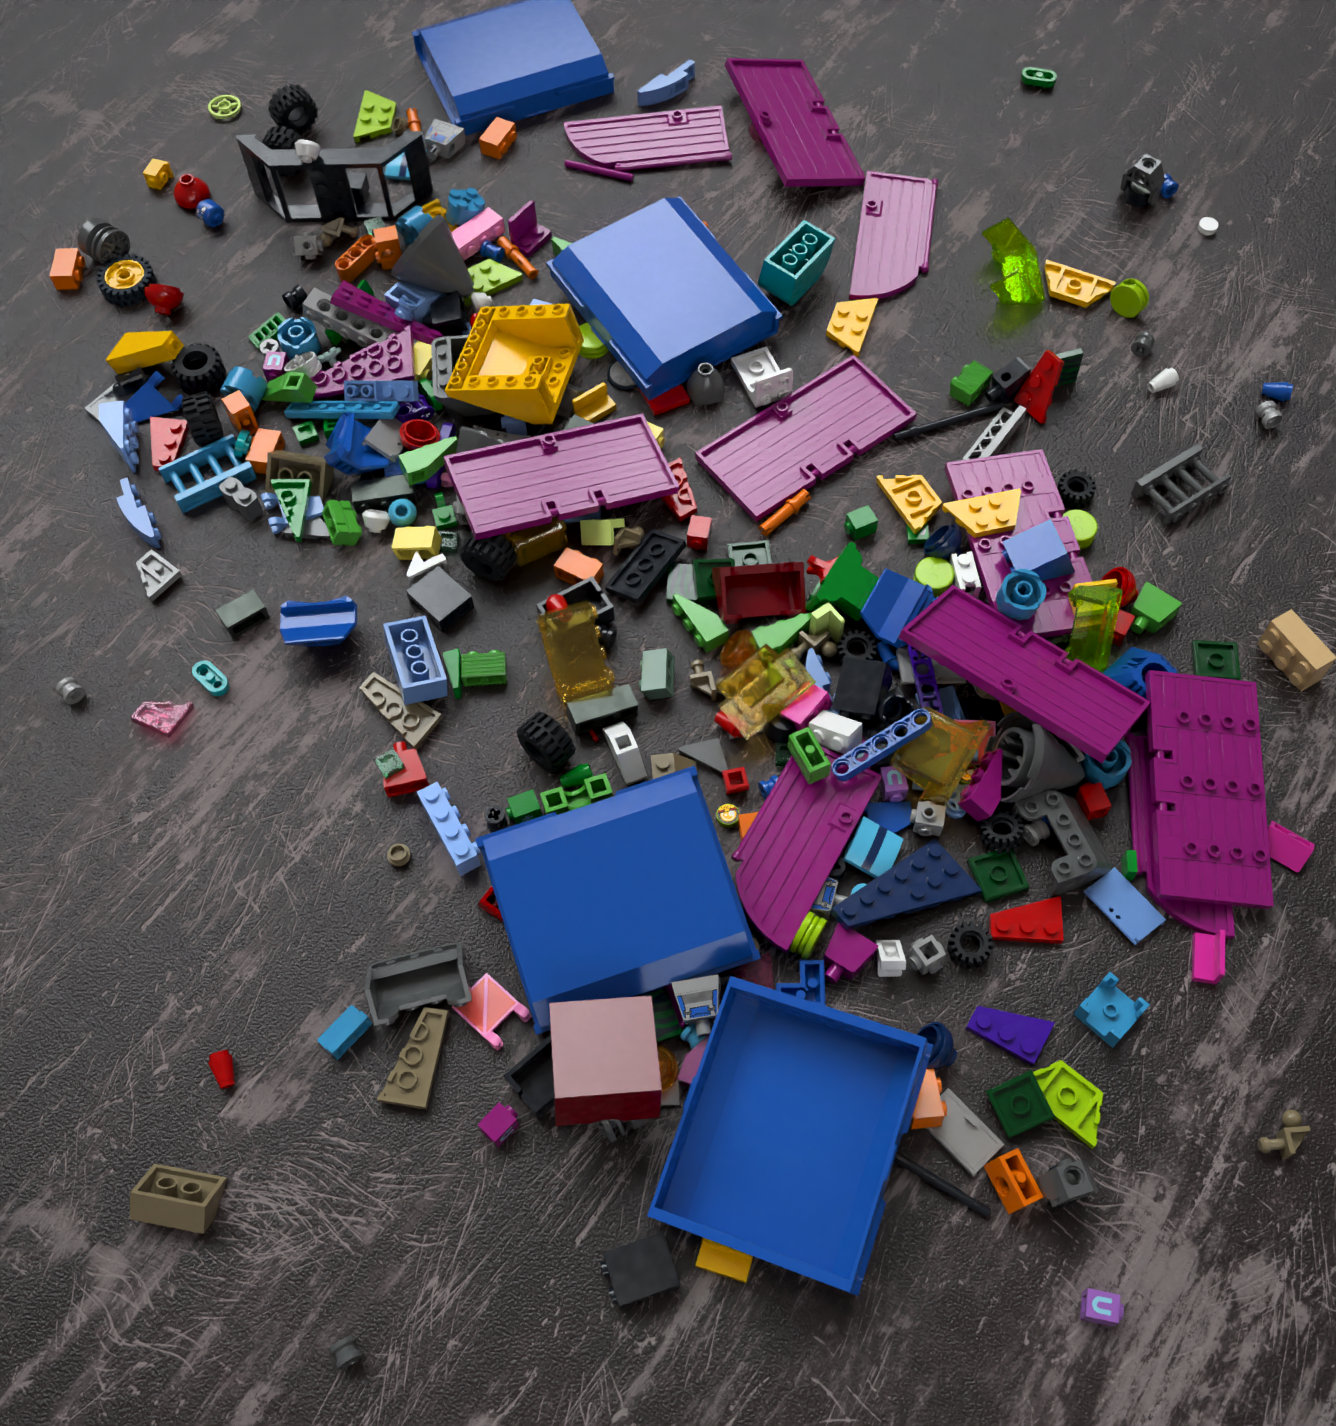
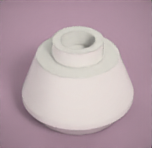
[295,139,321,163]
[471,292,494,313]
[362,509,390,533]

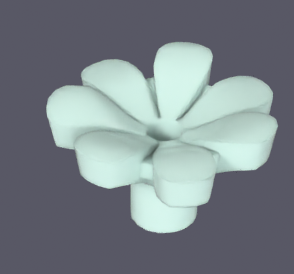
[317,347,341,367]

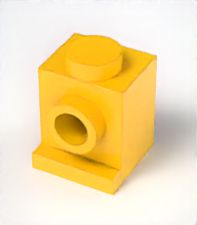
[143,159,174,190]

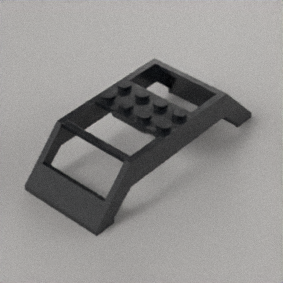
[236,131,433,223]

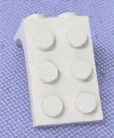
[731,346,793,408]

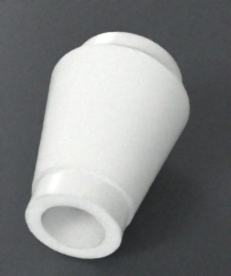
[1147,368,1179,393]

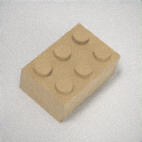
[1257,609,1336,692]

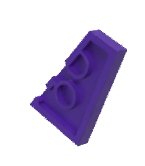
[965,1006,1055,1066]

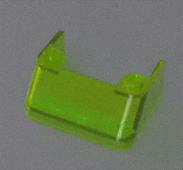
[982,217,1045,305]
[1065,585,1122,673]

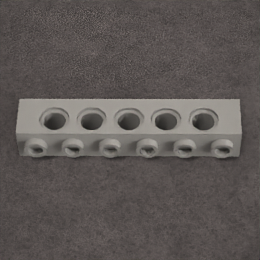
[302,287,418,347]

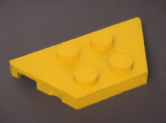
[1044,260,1116,308]
[826,298,878,357]
[876,475,942,534]
[942,488,1021,538]

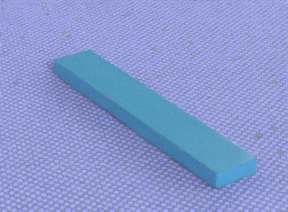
[284,401,400,419]

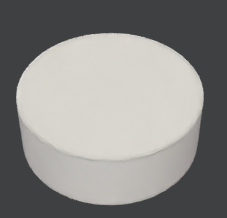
[1198,217,1218,235]

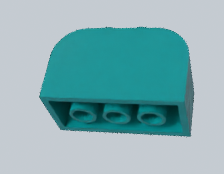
[758,220,836,306]

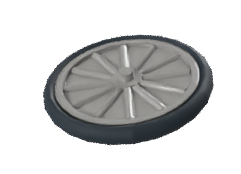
[607,360,638,390]

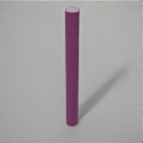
[564,159,634,182]

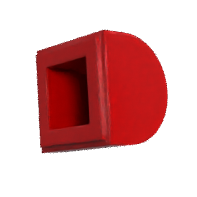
[722,767,749,794]

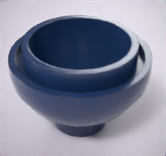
[924,524,963,561]
[916,1022,957,1070]

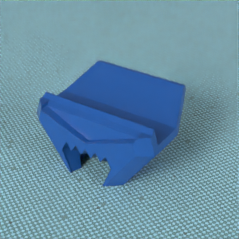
[324,412,389,476]
[860,568,934,648]
[280,595,357,647]
[1102,647,1179,699]

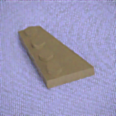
[359,672,443,749]
[377,1007,449,1110]

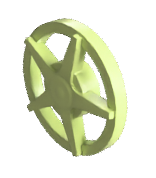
[208,95,241,119]

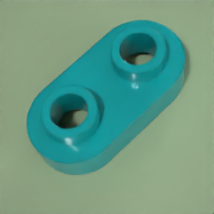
[234,429,253,458]
[192,660,230,696]

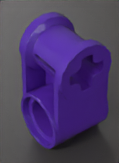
[395,395,435,423]

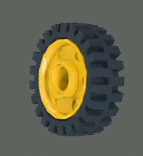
[97,254,157,307]

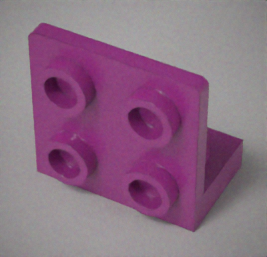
[508,200,552,258]

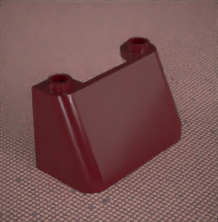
[712,562,806,624]

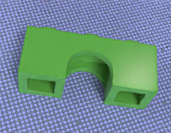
[540,773,613,815]

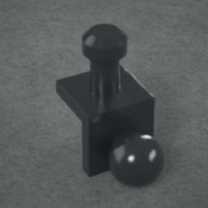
[112,367,152,397]

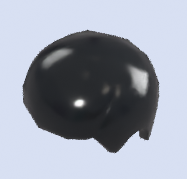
[878,693,915,729]

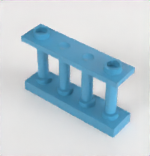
[158,434,257,513]

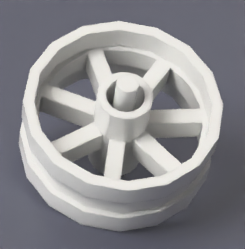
[284,352,322,378]

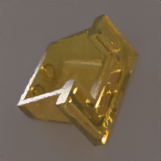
[716,644,816,740]
[890,707,991,803]

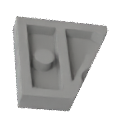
[136,549,182,602]

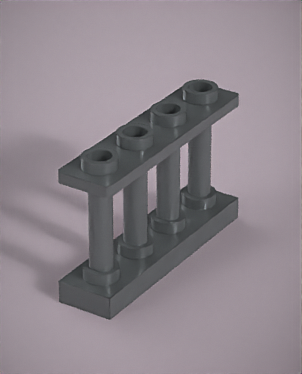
[1132,443,1232,526]

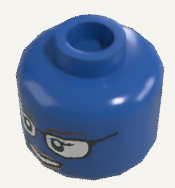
[197,199,224,227]

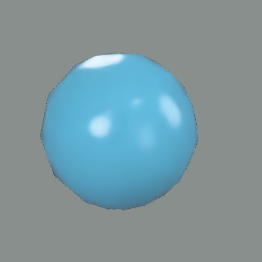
[388,499,417,527]

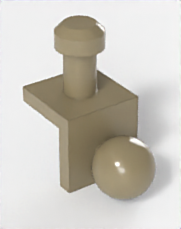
[320,217,358,247]
[613,526,644,555]
[789,631,837,661]
[690,659,731,701]
[1258,1110,1310,1159]

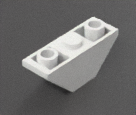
[602,721,647,786]

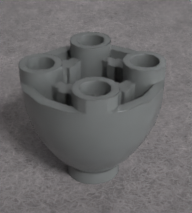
[686,363,725,406]

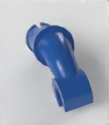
[877,641,899,672]

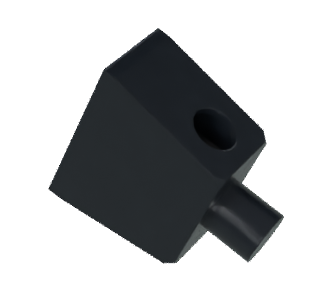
[423,291,469,335]
[985,356,1031,404]

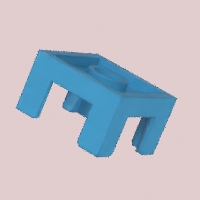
[1073,972,1150,1048]

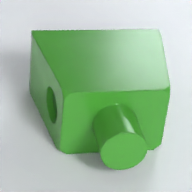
[1130,582,1182,634]

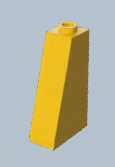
[105,331,184,374]

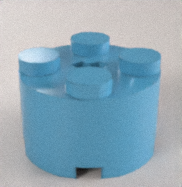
[446,188,485,227]
[394,206,433,247]
[277,317,321,360]
[220,366,268,412]
[996,569,1046,620]
[1080,740,1132,790]

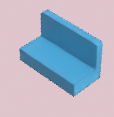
[317,1005,372,1060]

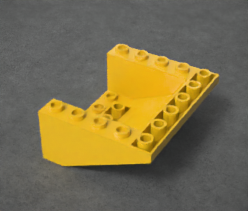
[445,304,584,424]

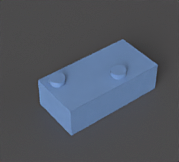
[383,615,448,705]

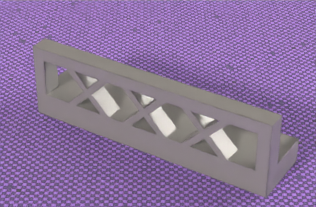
[962,405,1026,460]

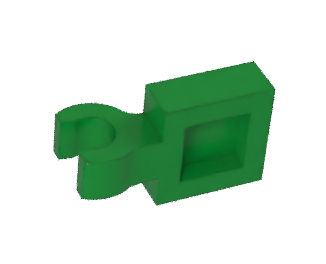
[432,492,458,531]

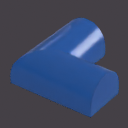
[775,960,826,1006]

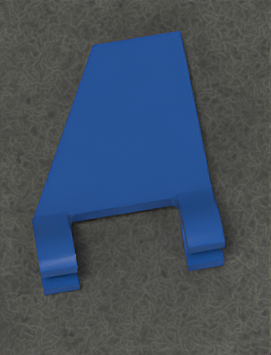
[125,371,184,422]
[863,801,913,834]

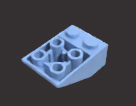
[384,281,448,323]
[99,401,139,473]

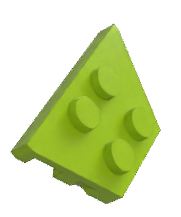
[353,90,397,142]
[463,259,523,306]
[1033,1060,1103,1149]

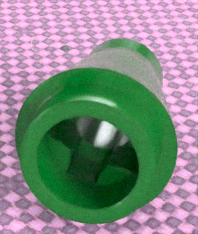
[559,763,594,789]

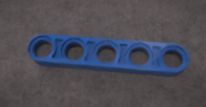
[831,709,933,781]

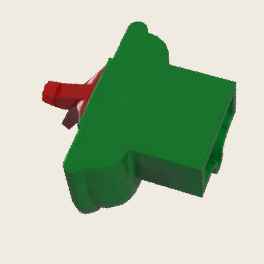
[805,542,879,621]

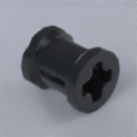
[484,805,507,832]

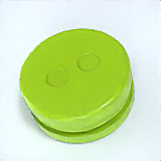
[1110,278,1149,318]
[579,323,609,359]
[1062,510,1098,550]
[913,557,954,598]
[790,912,827,960]

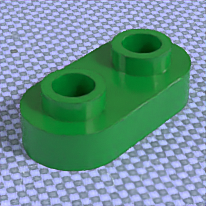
[1021,67,1057,88]
[418,378,443,412]

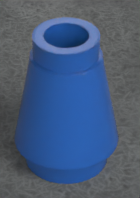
[1261,382,1293,402]

